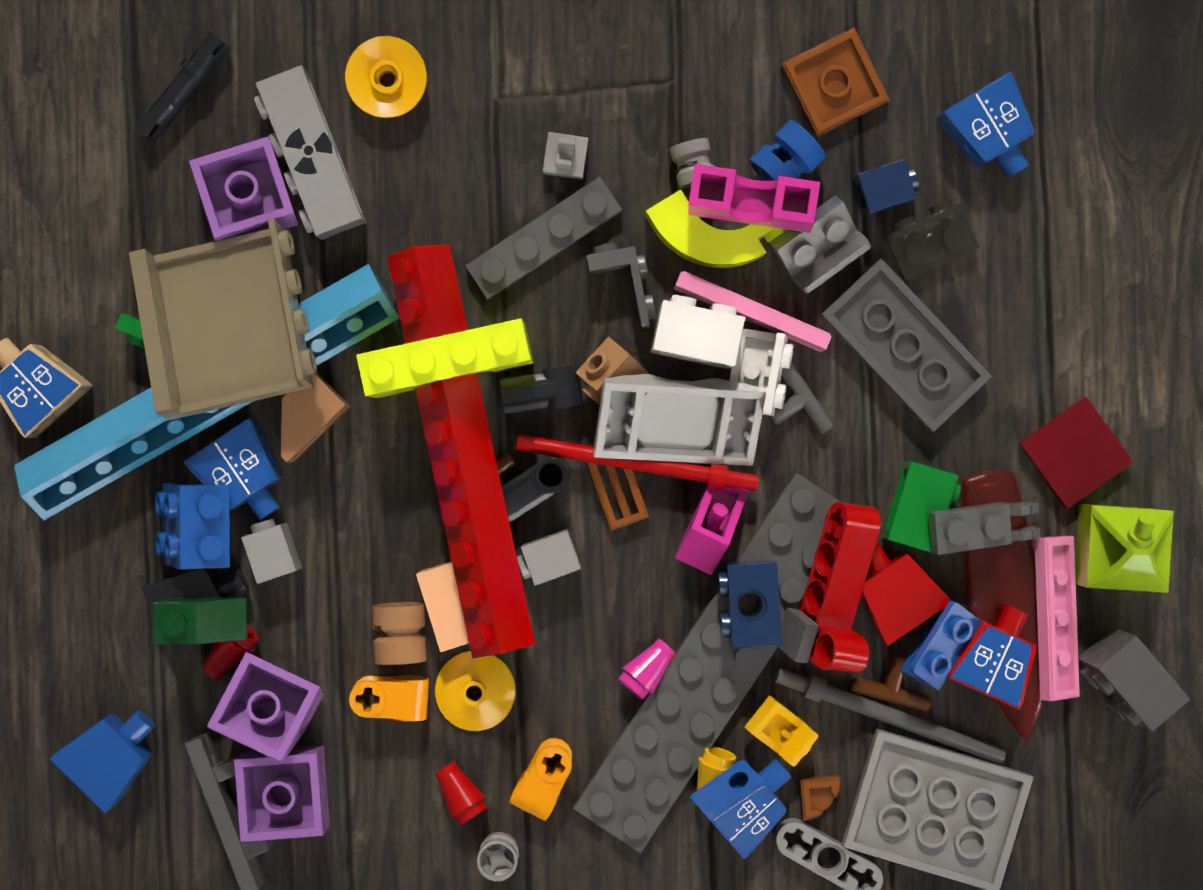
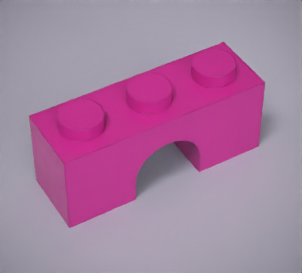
[688,164,820,233]

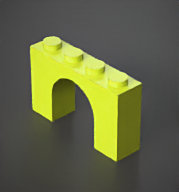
[356,318,534,398]

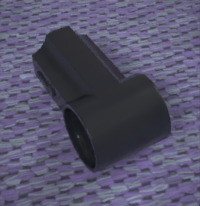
[500,365,584,414]
[502,456,572,522]

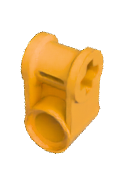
[349,675,429,721]
[509,738,572,821]

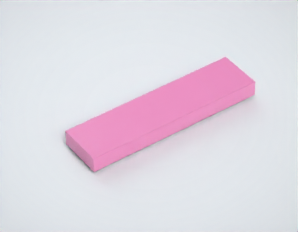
[674,271,832,352]
[1034,536,1080,701]

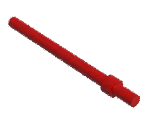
[516,434,759,492]

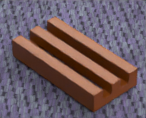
[587,462,649,531]

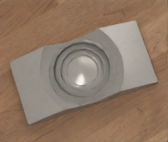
[593,374,766,466]

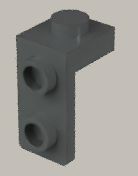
[587,243,656,330]

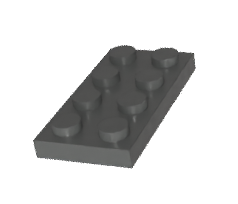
[820,259,992,432]

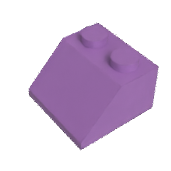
[207,652,324,763]

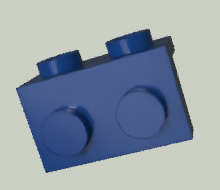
[900,601,981,691]

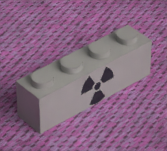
[254,65,367,240]

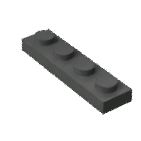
[465,176,622,301]

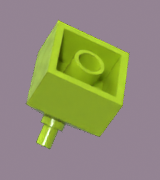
[1075,504,1174,593]

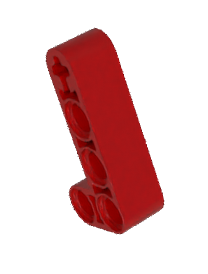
[800,502,881,673]

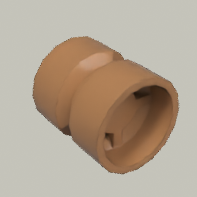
[371,602,427,665]

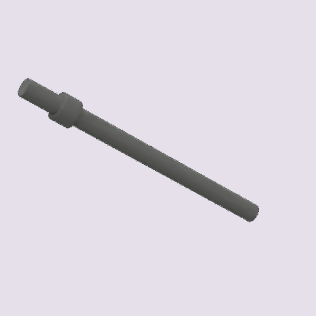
[774,667,1006,765]

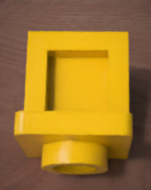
[745,695,818,767]

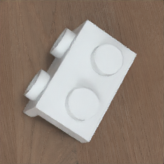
[730,328,794,417]

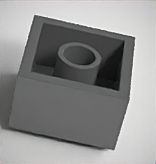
[1078,627,1191,732]

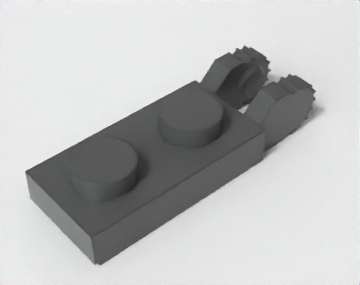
[929,501,1040,555]

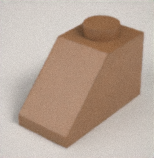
[281,372,351,462]

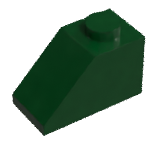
[153,597,248,645]

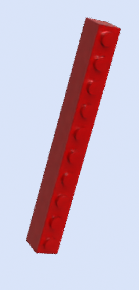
[387,245,536,659]

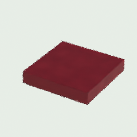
[1018,397,1133,509]

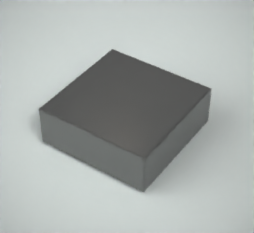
[777,608,819,663]

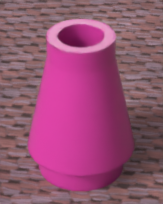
[618,639,676,700]

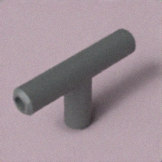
[770,361,833,434]

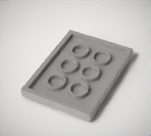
[841,728,1034,890]

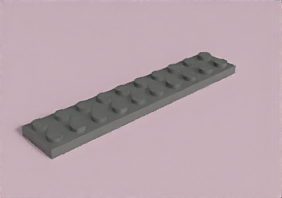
[573,472,841,853]

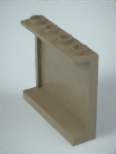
[129,218,317,420]

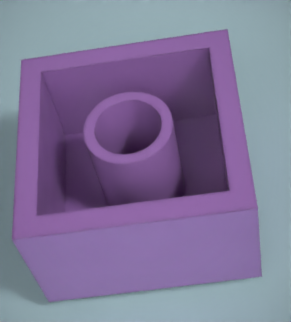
[189,136,298,241]
[234,745,330,842]

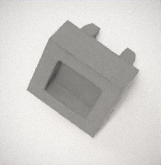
[543,132,588,180]

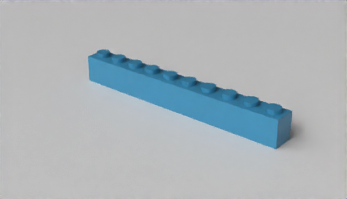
[14,264,399,520]

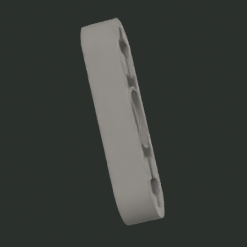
[775,818,883,890]

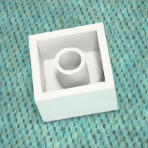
[650,295,745,369]

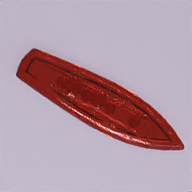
[962,470,1043,739]

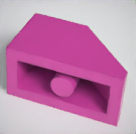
[675,485,748,575]

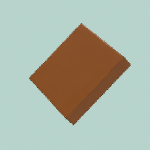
[781,28,890,138]

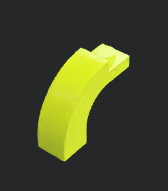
[645,190,787,268]

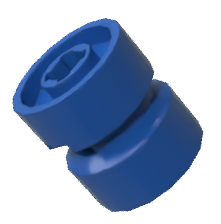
[749,120,826,181]

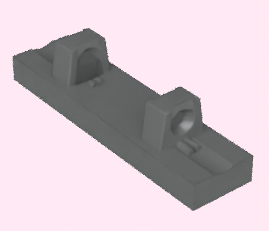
[185,731,273,890]

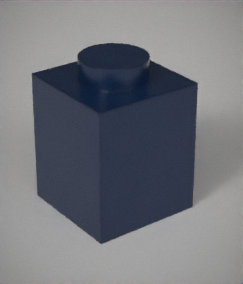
[852,159,919,218]

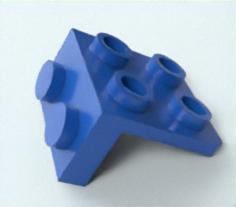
[155,483,230,569]

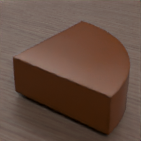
[799,775,841,821]

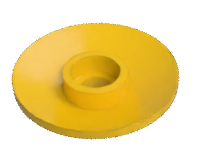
[345,36,427,118]
[435,651,515,731]

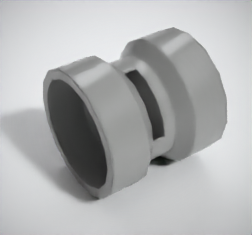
[669,138,715,189]
[477,832,519,882]

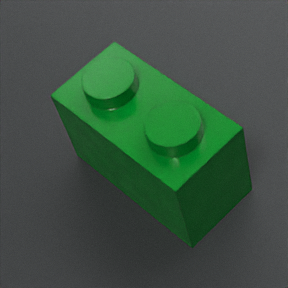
[882,461,961,552]

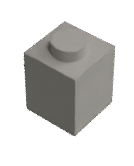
[241,518,302,584]
[517,528,581,585]

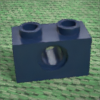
[718,560,782,648]

